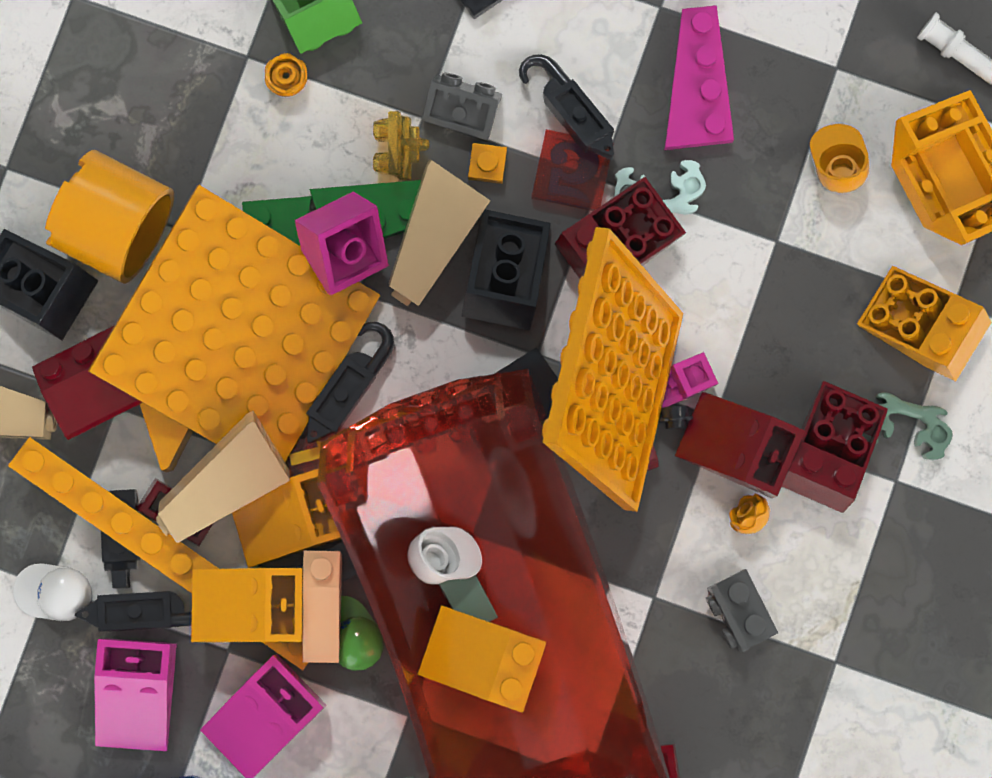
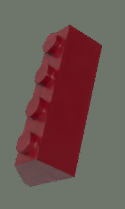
[32,325,143,440]

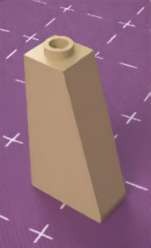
[388,159,491,306]
[0,386,57,440]
[156,411,290,543]

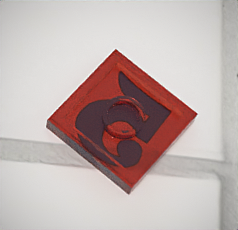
[532,129,614,211]

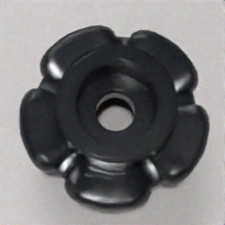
[659,406,693,429]

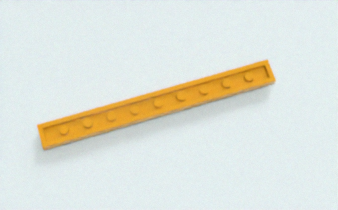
[8,437,308,671]

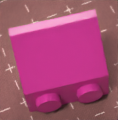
[295,191,389,295]

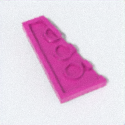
[664,5,734,150]

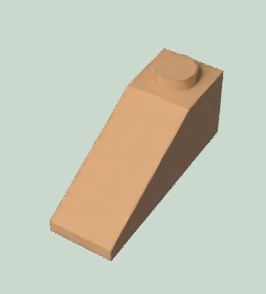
[303,551,342,663]

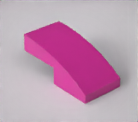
[662,352,719,408]

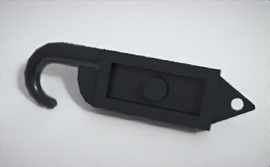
[519,54,614,160]
[306,322,394,444]
[75,591,192,632]

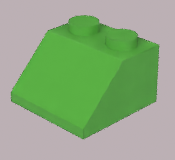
[272,0,362,54]

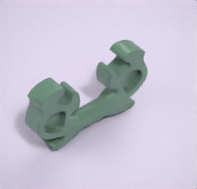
[862,392,953,460]

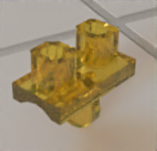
[373,111,430,180]

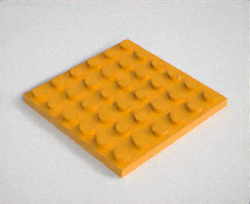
[88,185,380,462]
[542,227,684,512]

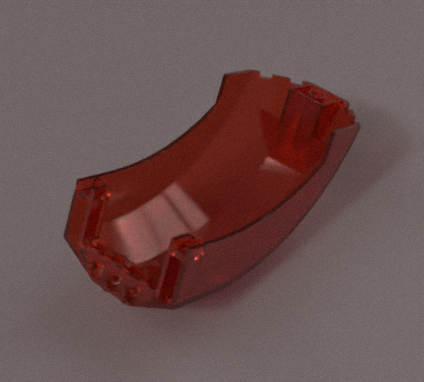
[317,369,669,778]

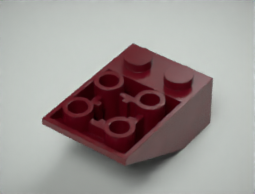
[555,177,686,279]
[782,381,888,513]
[675,391,805,498]

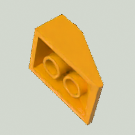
[418,605,547,713]

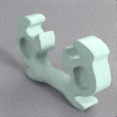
[614,160,706,215]

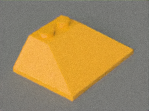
[891,90,992,245]

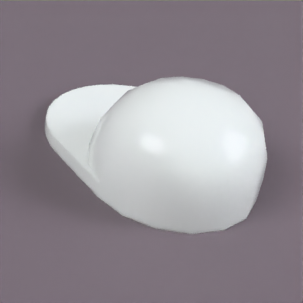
[407,527,482,584]
[13,563,92,621]

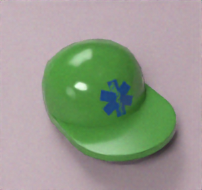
[339,596,384,671]

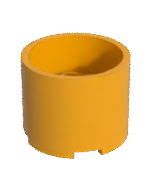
[45,150,174,284]

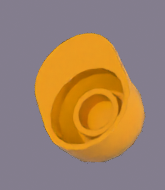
[810,124,869,193]

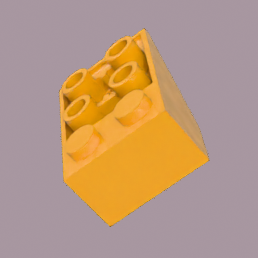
[857,266,992,382]
[232,466,350,568]
[191,568,303,642]

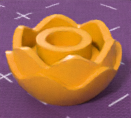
[265,53,307,97]
[729,493,770,534]

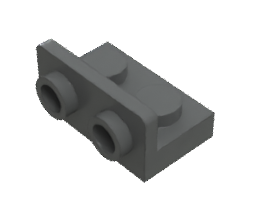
[421,72,502,140]
[706,569,778,653]

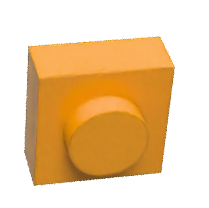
[468,143,507,184]

